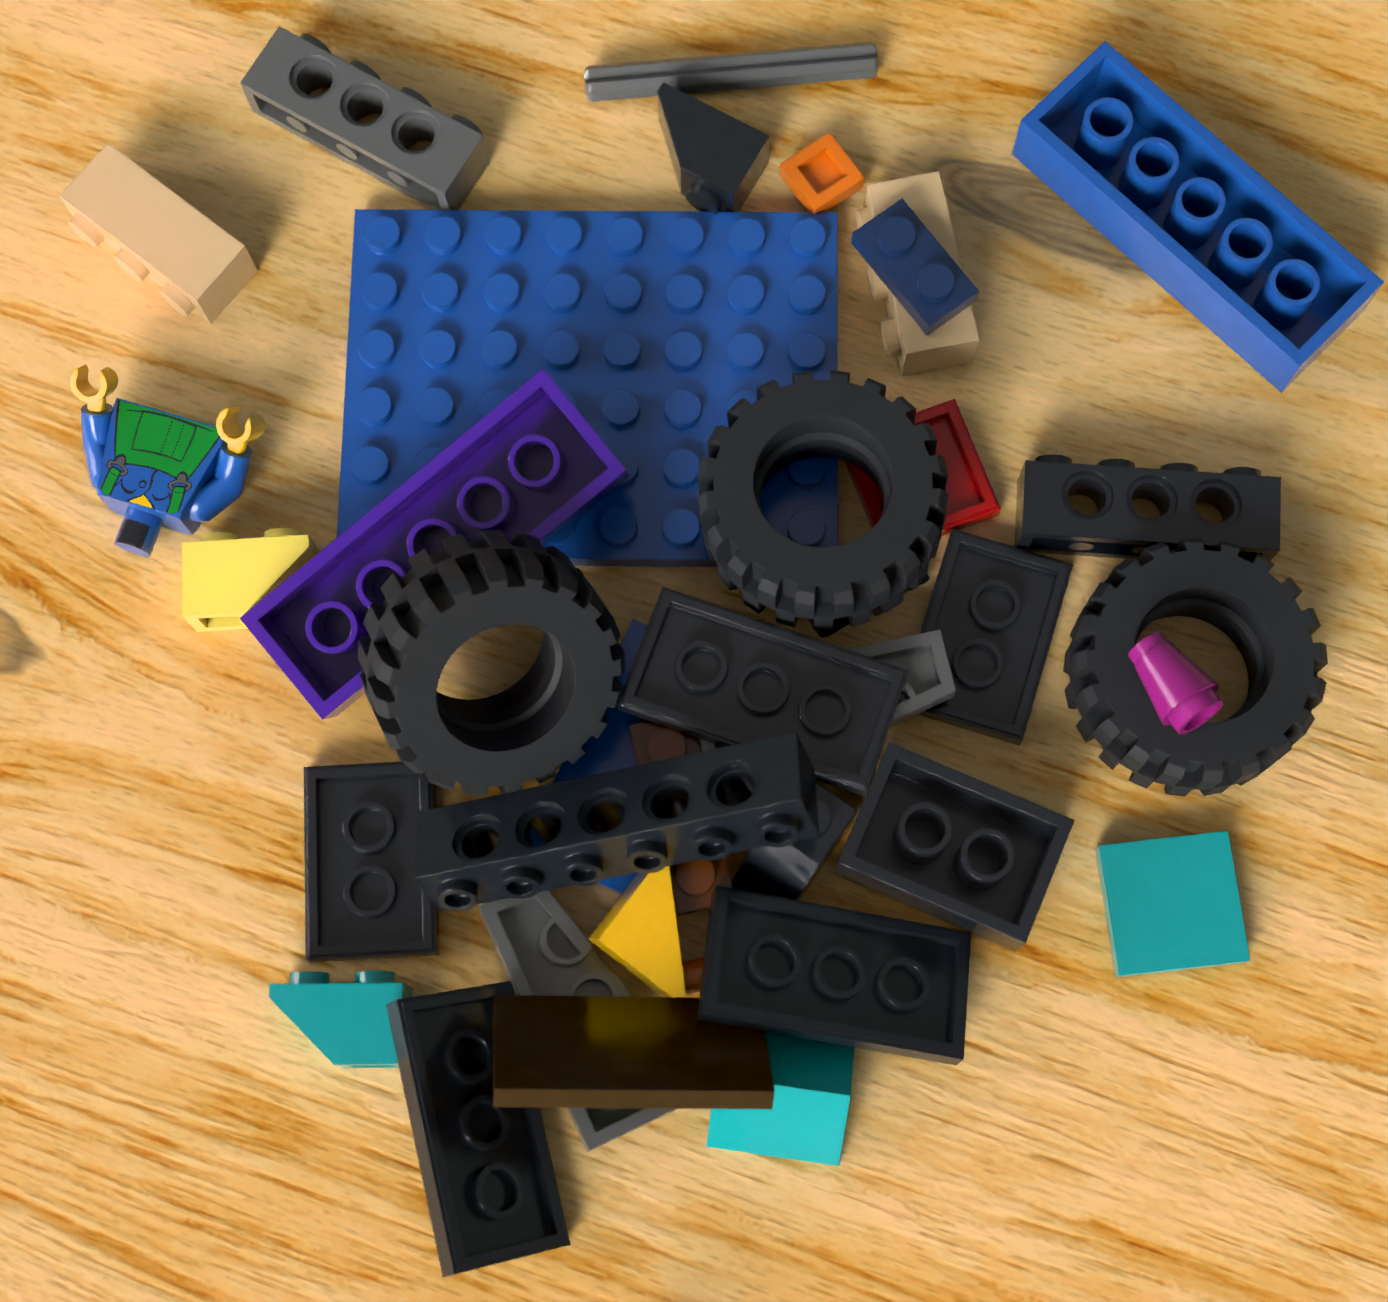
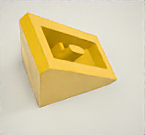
[588,866,686,998]

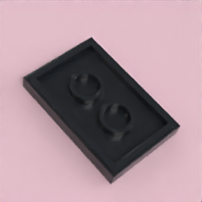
[918,528,1073,746]
[304,762,439,962]

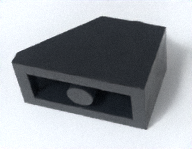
[657,82,769,214]
[731,783,857,900]

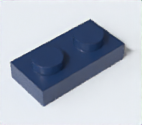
[851,199,979,336]

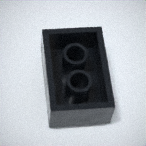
[834,742,1075,952]

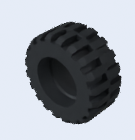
[698,370,949,630]
[358,530,625,795]
[1063,538,1328,797]

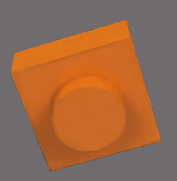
[779,133,864,215]

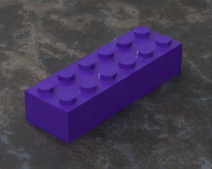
[240,368,630,720]

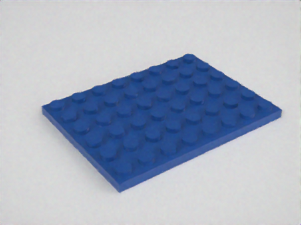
[337,209,838,567]

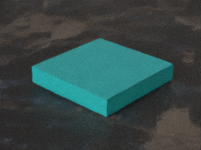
[1095,831,1250,978]

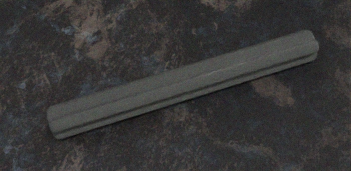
[584,42,878,102]

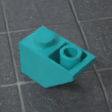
[269,971,413,1069]

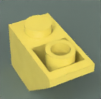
[182,528,320,632]

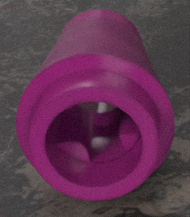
[1128,632,1223,735]

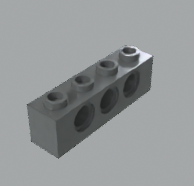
[240,26,490,210]

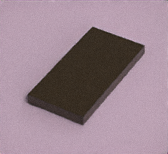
[493,995,775,1109]

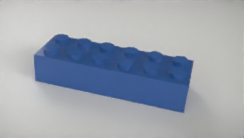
[1012,41,1384,393]

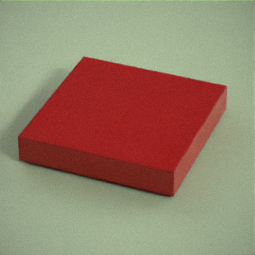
[844,399,1001,536]

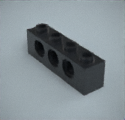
[1015,454,1281,562]

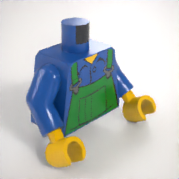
[70,364,266,557]

